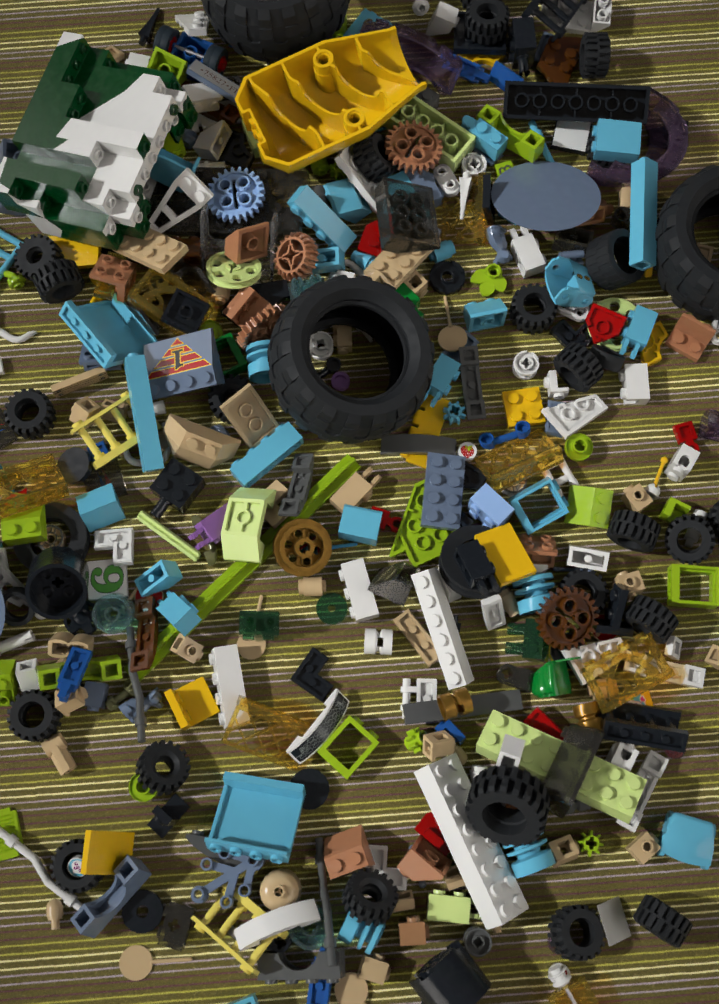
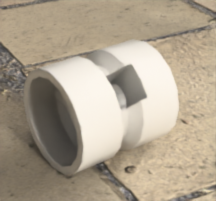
[364,628,393,655]

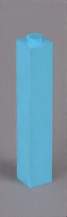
[629,157,658,271]
[123,352,164,473]

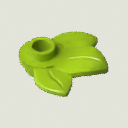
[470,263,507,297]

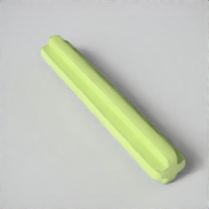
[137,511,201,561]

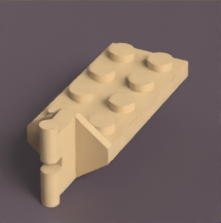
[364,220,441,289]
[113,228,189,274]

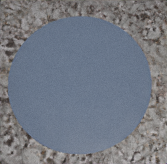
[491,161,601,231]

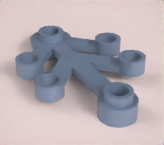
[191,851,264,909]

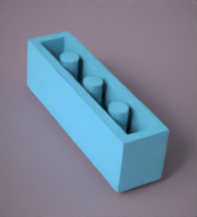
[287,185,357,253]
[230,421,304,488]

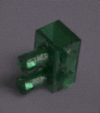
[238,611,279,641]
[505,618,550,663]

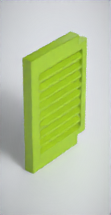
[0,807,23,861]

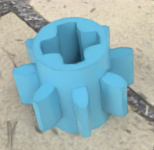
[443,401,466,425]

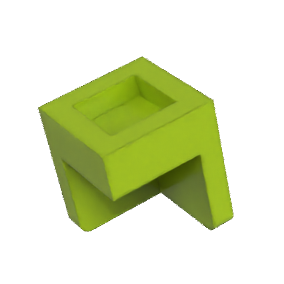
[658,497,692,523]

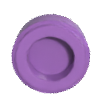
[331,372,350,391]

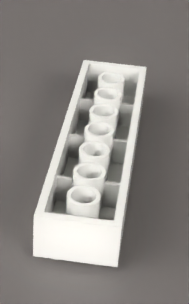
[414,753,529,930]

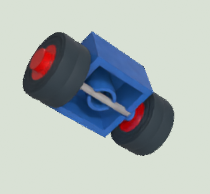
[153,25,228,83]

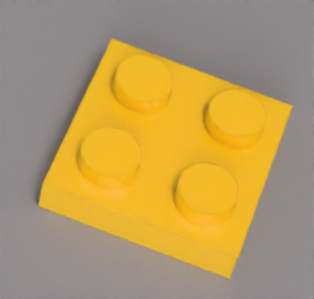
[501,387,546,429]

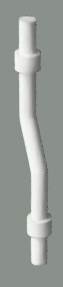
[0,826,83,911]

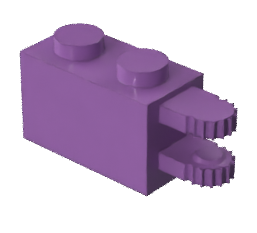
[188,503,228,550]

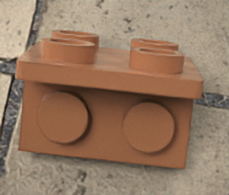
[223,286,271,327]
[517,533,558,568]

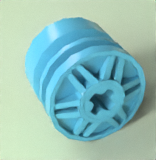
[245,340,270,384]
[512,573,557,616]
[502,832,556,878]
[337,911,386,955]

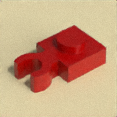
[672,421,700,451]
[371,506,402,532]

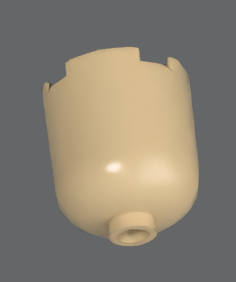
[259,868,302,910]

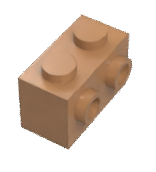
[398,915,430,946]

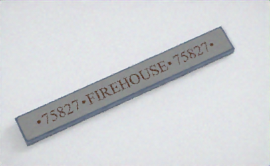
[186,59,240,104]

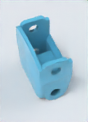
[150,148,201,192]
[545,256,596,307]
[656,811,716,870]

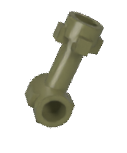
[105,679,135,711]

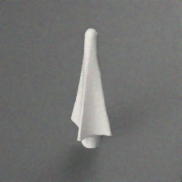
[459,171,473,220]

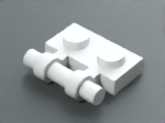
[400,678,437,719]

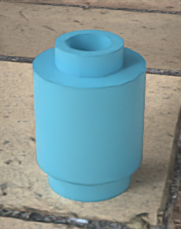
[428,240,456,263]

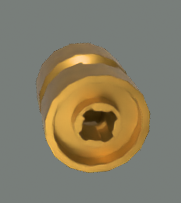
[437,687,474,721]
[572,701,604,735]

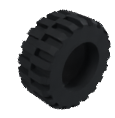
[465,765,550,847]

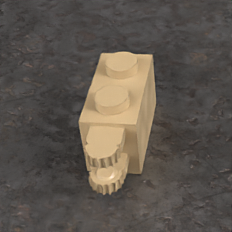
[330,467,382,514]

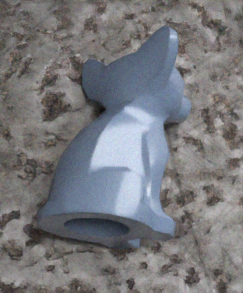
[485,225,513,264]
[119,687,164,724]

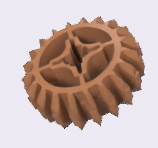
[273,232,320,282]

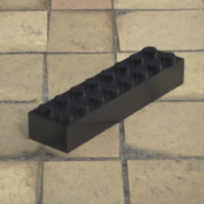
[503,81,651,125]

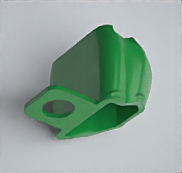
[532,657,581,698]

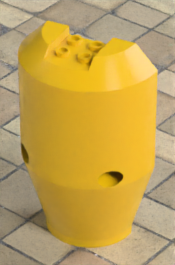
[235,25,427,174]

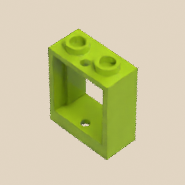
[667,564,719,609]
[317,715,380,780]

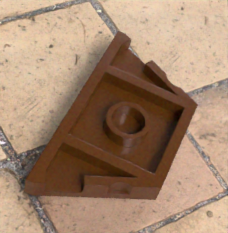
[536,36,582,83]

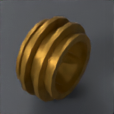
[273,518,332,577]

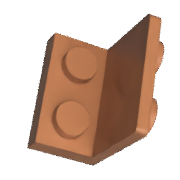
[90,254,137,302]
[664,313,716,362]

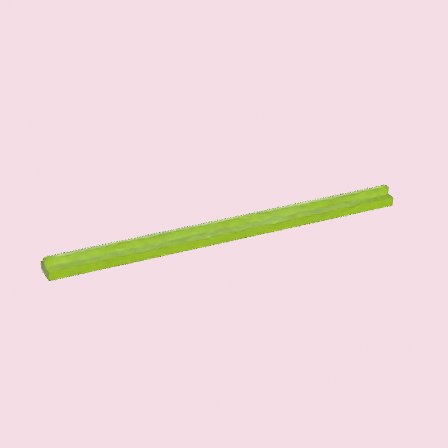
[123,454,361,681]

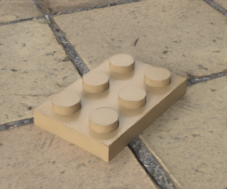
[219,383,279,449]

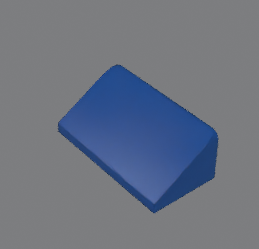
[489,61,524,92]

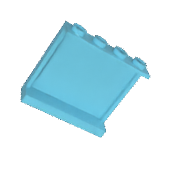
[59,291,158,369]
[204,771,306,864]

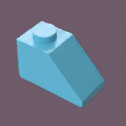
[134,559,183,597]

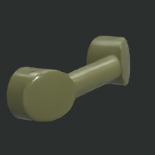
[191,515,217,566]

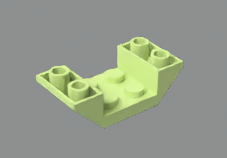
[221,487,277,563]

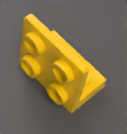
[164,677,220,731]

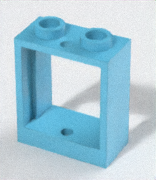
[507,476,569,535]

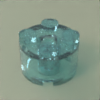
[92,593,135,634]
[289,905,326,950]

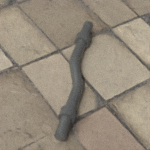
[125,626,147,743]
[314,837,337,967]

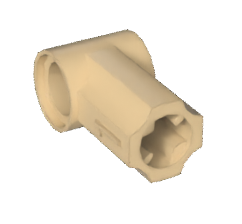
[41,732,78,776]

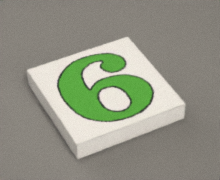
[87,559,129,601]

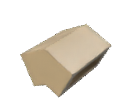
[101,399,128,423]
[444,865,466,891]
[393,890,415,913]

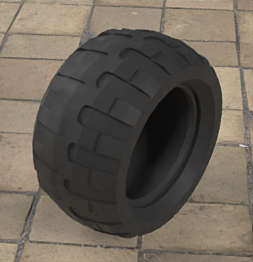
[202,0,350,62]
[654,164,719,321]
[267,275,435,444]

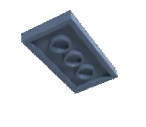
[420,452,466,531]

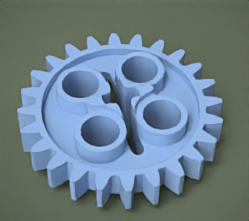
[207,166,266,224]

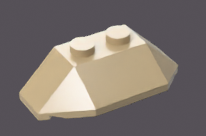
[163,413,241,470]

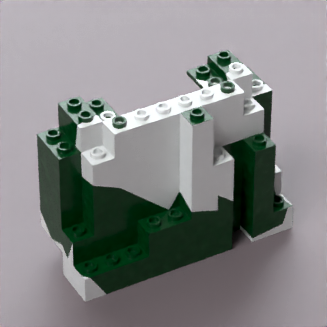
[0,31,198,251]

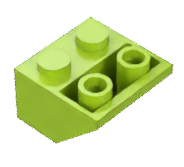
[0,659,18,706]

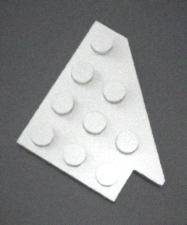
[334,144,389,217]

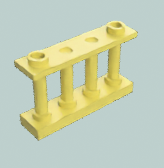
[70,390,162,470]
[191,882,290,976]

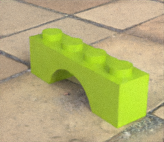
[476,104,545,163]
[36,654,123,691]

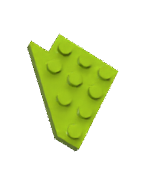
[389,479,453,569]

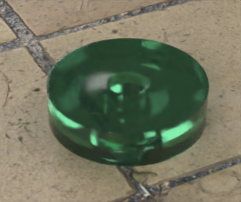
[316,593,347,625]

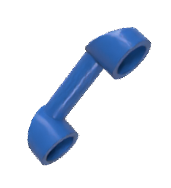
[479,421,531,450]

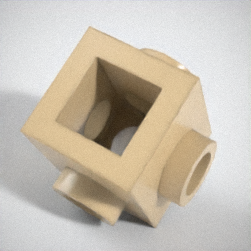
[612,570,646,601]

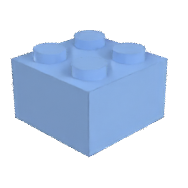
[467,483,514,529]

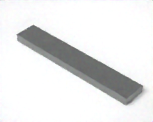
[402,689,523,725]

